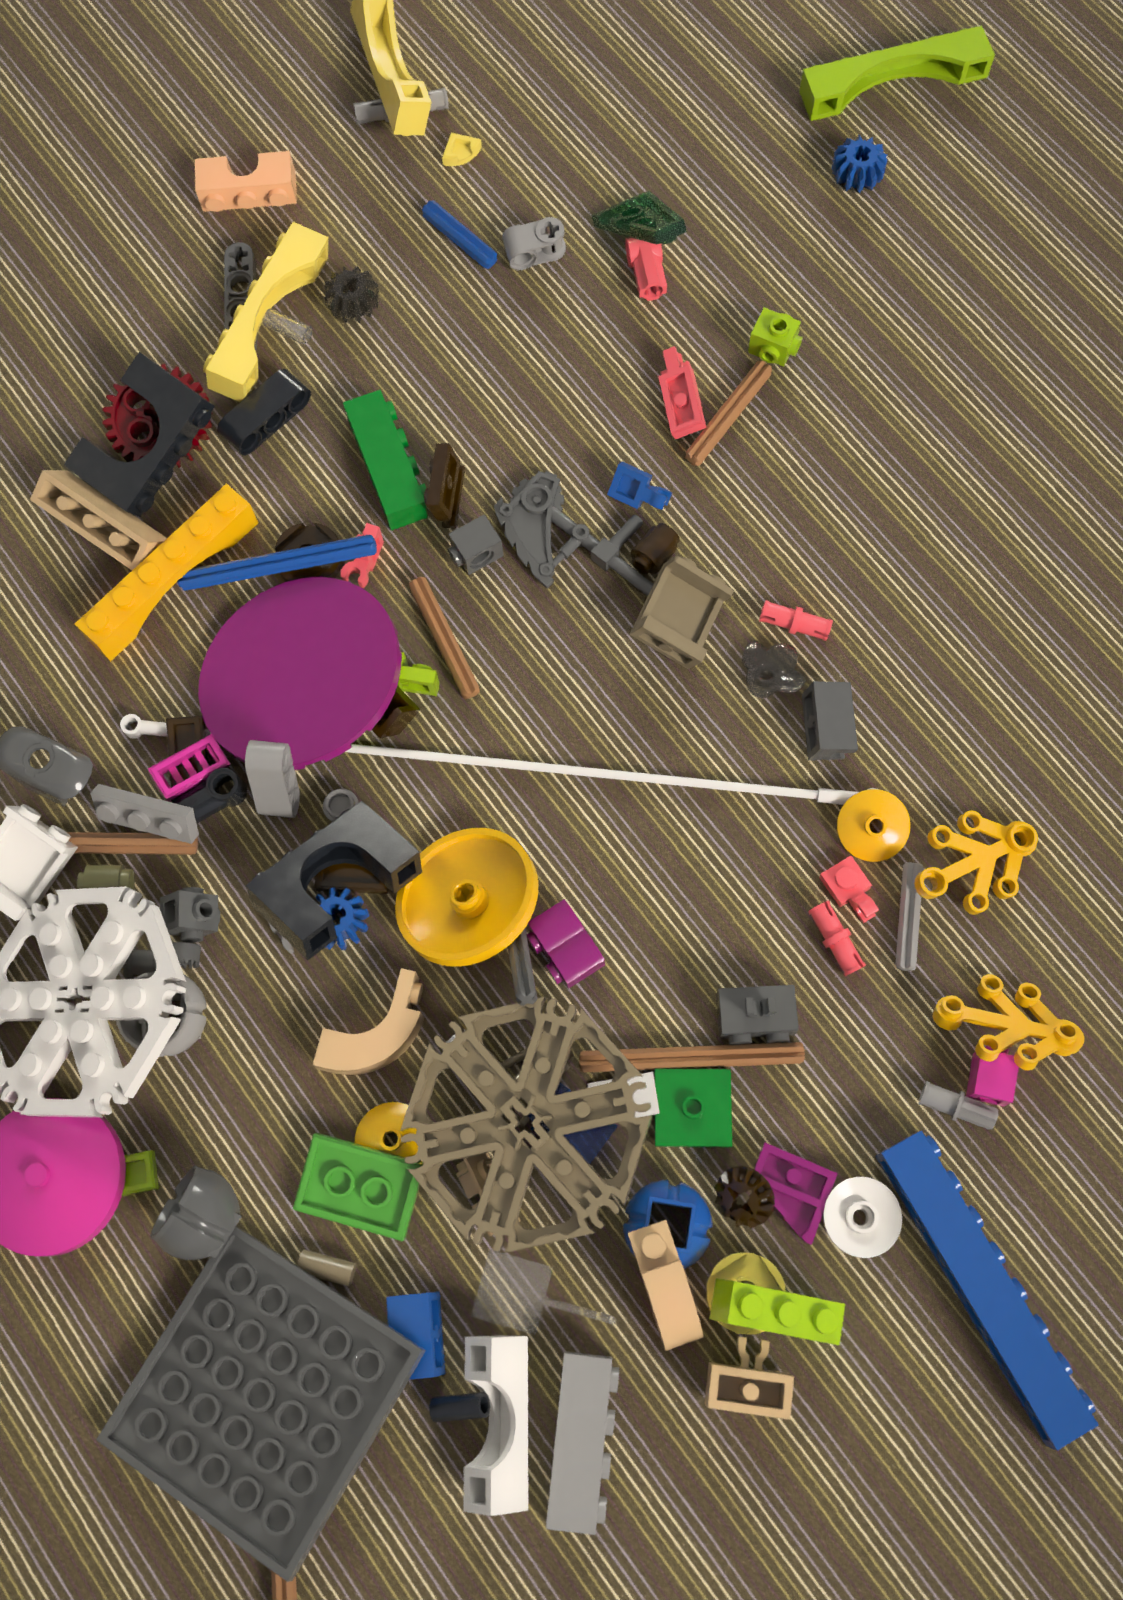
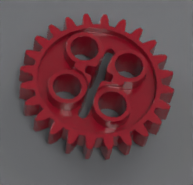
[102,364,213,468]

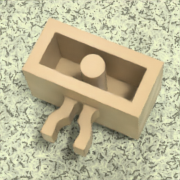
[704,1336,794,1420]

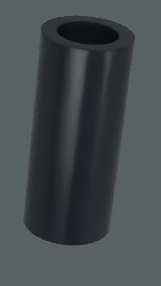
[429,1392,490,1422]

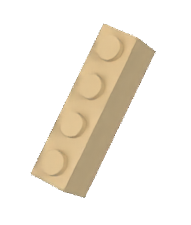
[30,470,167,570]

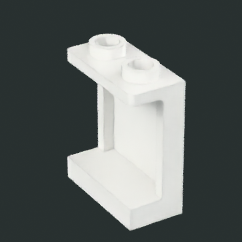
[0,804,78,921]

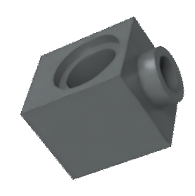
[447,514,504,575]

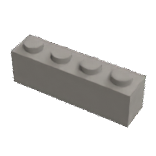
[546,1351,619,1535]

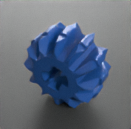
[832,134,887,194]
[316,887,370,950]

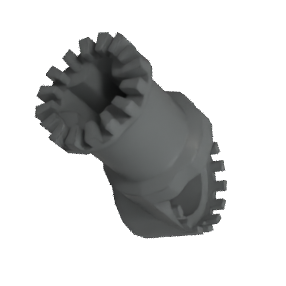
[122,942,201,979]

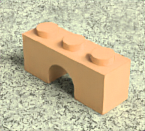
[195,151,297,212]

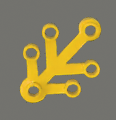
[914,810,1038,915]
[932,974,1084,1070]

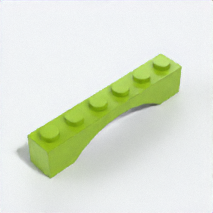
[799,25,995,121]

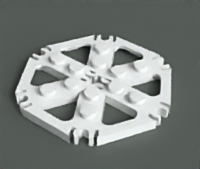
[0,887,186,1118]

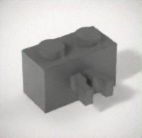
[716,985,799,1045]

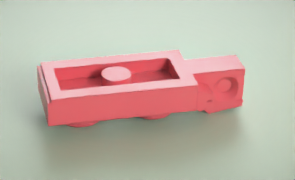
[658,346,707,439]

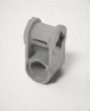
[502,217,566,270]

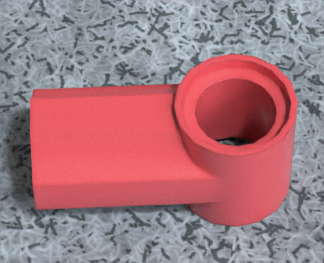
[625,233,667,301]

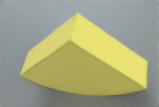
[442,133,482,166]

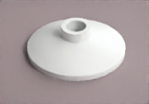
[823,1177,902,1258]

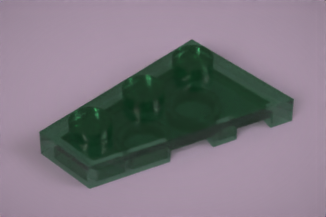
[591,191,687,245]

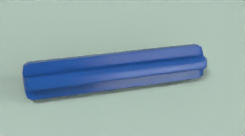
[422,200,498,269]

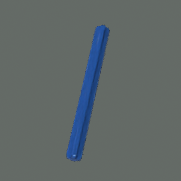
[177,534,377,591]

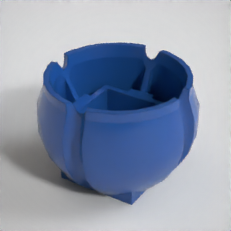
[623,1180,712,1270]

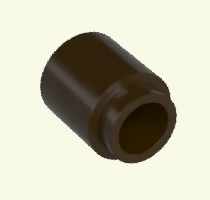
[630,523,680,574]

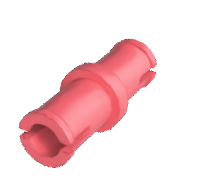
[759,600,833,641]
[808,900,866,977]

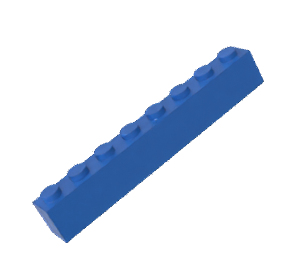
[875,1130,1099,1451]

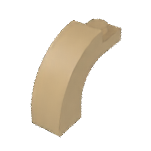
[313,968,424,1075]
[627,1220,703,1351]

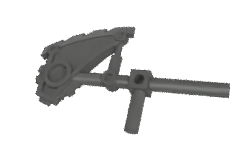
[494,471,653,597]

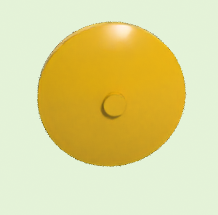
[395,828,539,966]

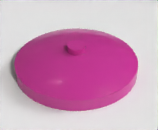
[0,1098,126,1257]

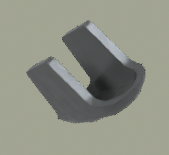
[0,726,93,807]

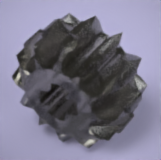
[324,266,379,324]

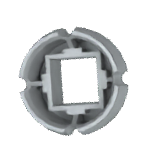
[116,972,207,1057]

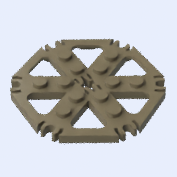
[400,997,652,1253]

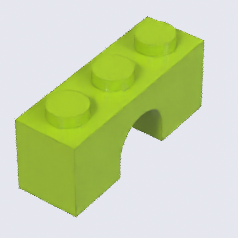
[709,1278,845,1346]

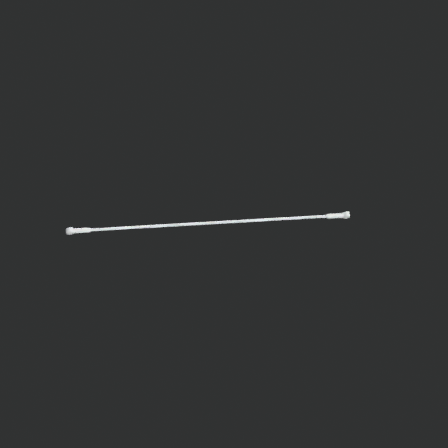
[120,714,879,805]

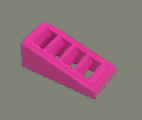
[148,734,230,802]

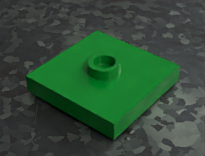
[654,1069,732,1148]

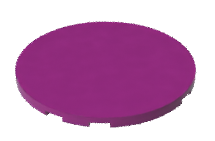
[198,577,402,770]

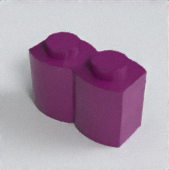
[527,899,605,989]

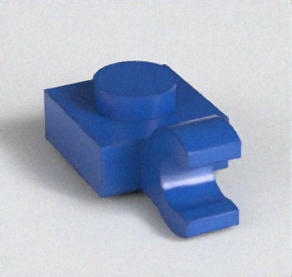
[607,462,672,510]

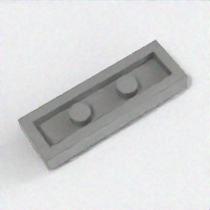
[90,784,199,844]

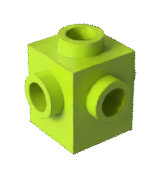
[748,308,803,367]

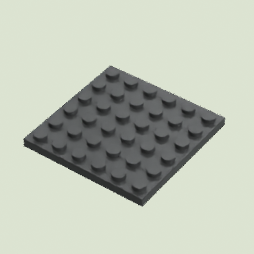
[96,1225,426,1582]

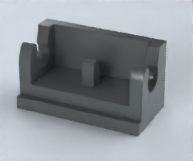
[802,681,858,761]

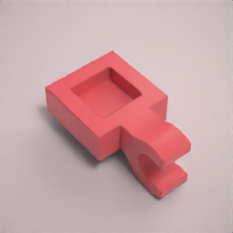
[341,523,384,588]
[819,856,879,923]

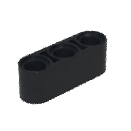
[217,369,311,455]

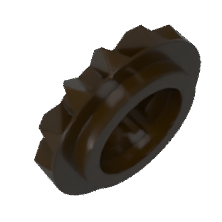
[714,1166,775,1229]

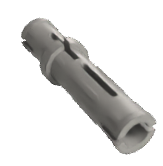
[353,88,449,125]

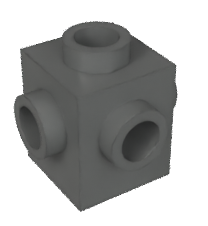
[160,887,221,943]

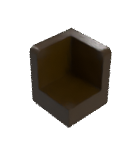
[372,685,420,738]

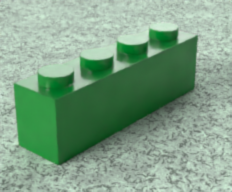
[343,389,429,531]

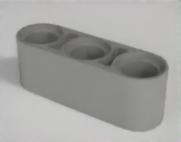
[245,740,300,818]

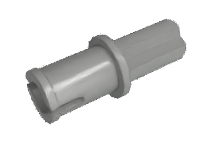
[918,1081,998,1130]

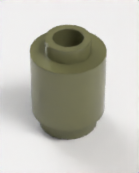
[77,865,135,890]

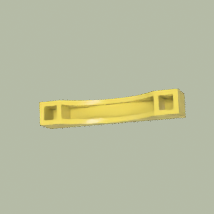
[350,0,432,136]
[203,222,328,402]

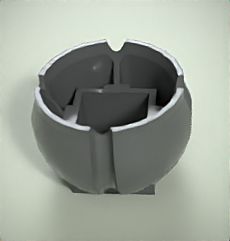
[150,1165,242,1260]

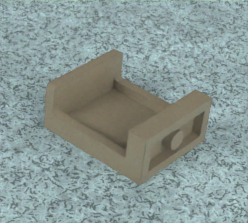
[630,556,734,669]

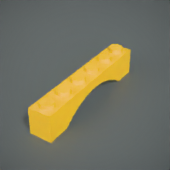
[75,483,258,662]

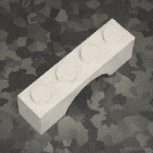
[464,1335,529,1516]

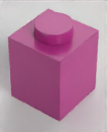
[966,1046,1019,1107]

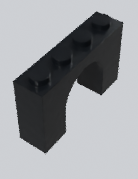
[64,352,215,517]
[246,801,422,961]

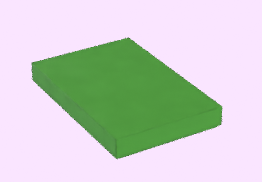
[292,1132,423,1241]

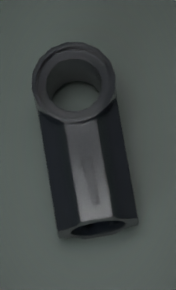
[171,768,247,824]

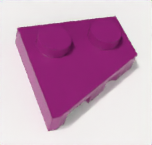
[754,1143,838,1245]

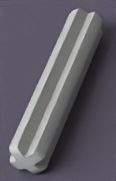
[895,862,923,971]

